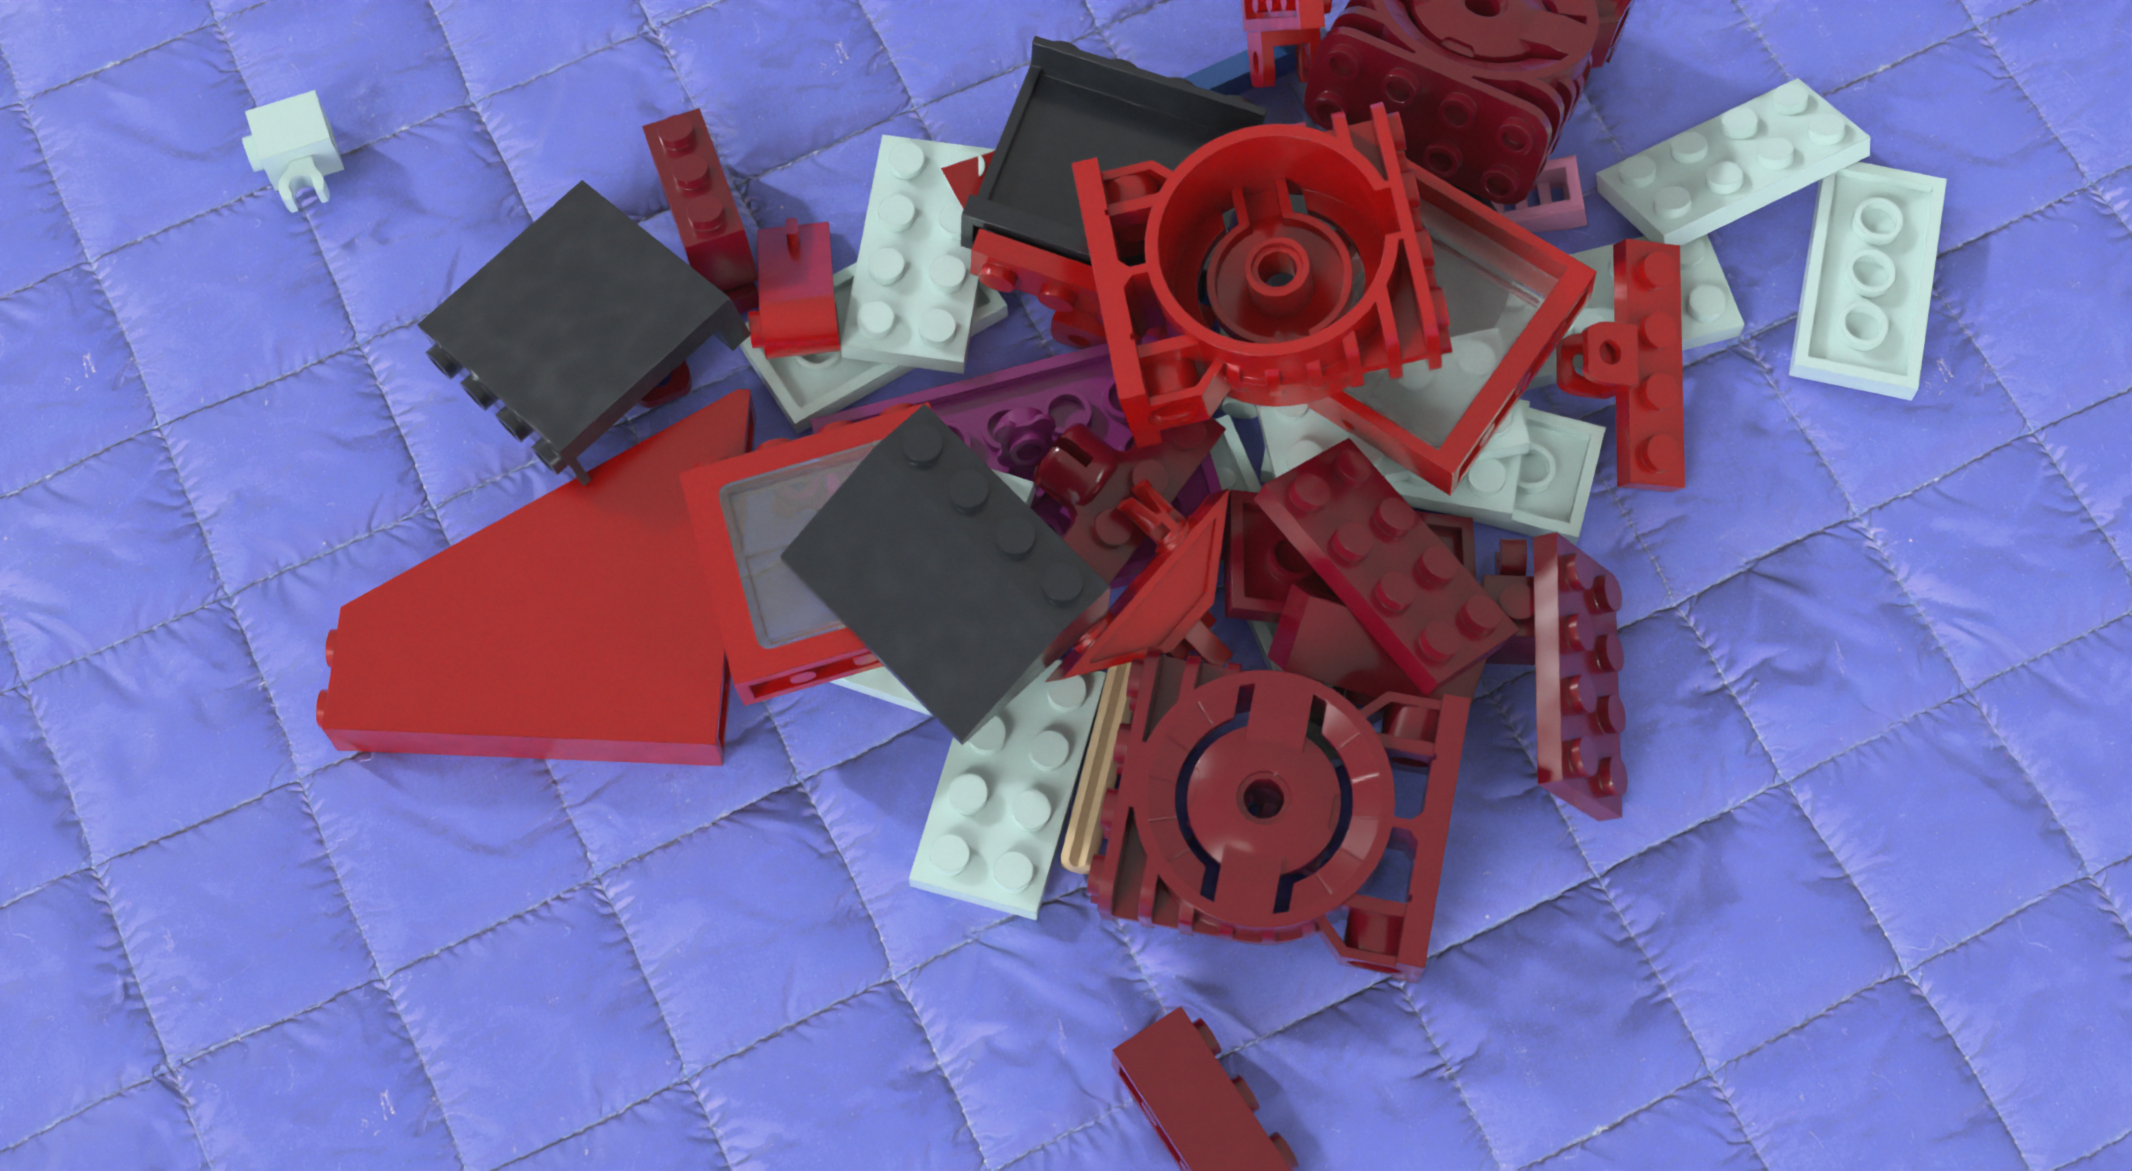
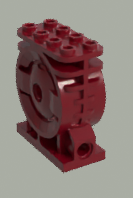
[1304,0,1635,205]
[1087,647,1471,984]

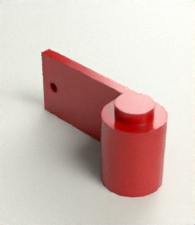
[748,218,841,359]

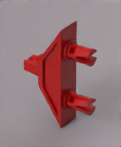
[1045,478,1233,682]

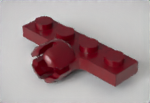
[1033,417,1226,585]

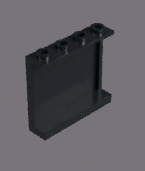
[961,36,1267,303]
[417,180,751,486]

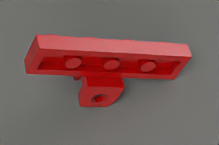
[1241,0,1332,88]
[970,228,1216,350]
[1556,239,1685,492]

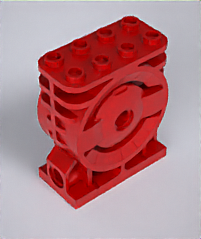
[1071,101,1452,448]

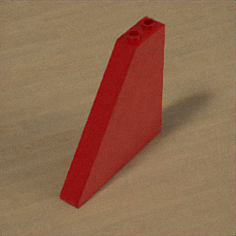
[316,389,757,766]

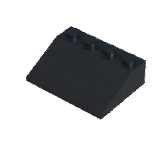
[780,403,1111,745]

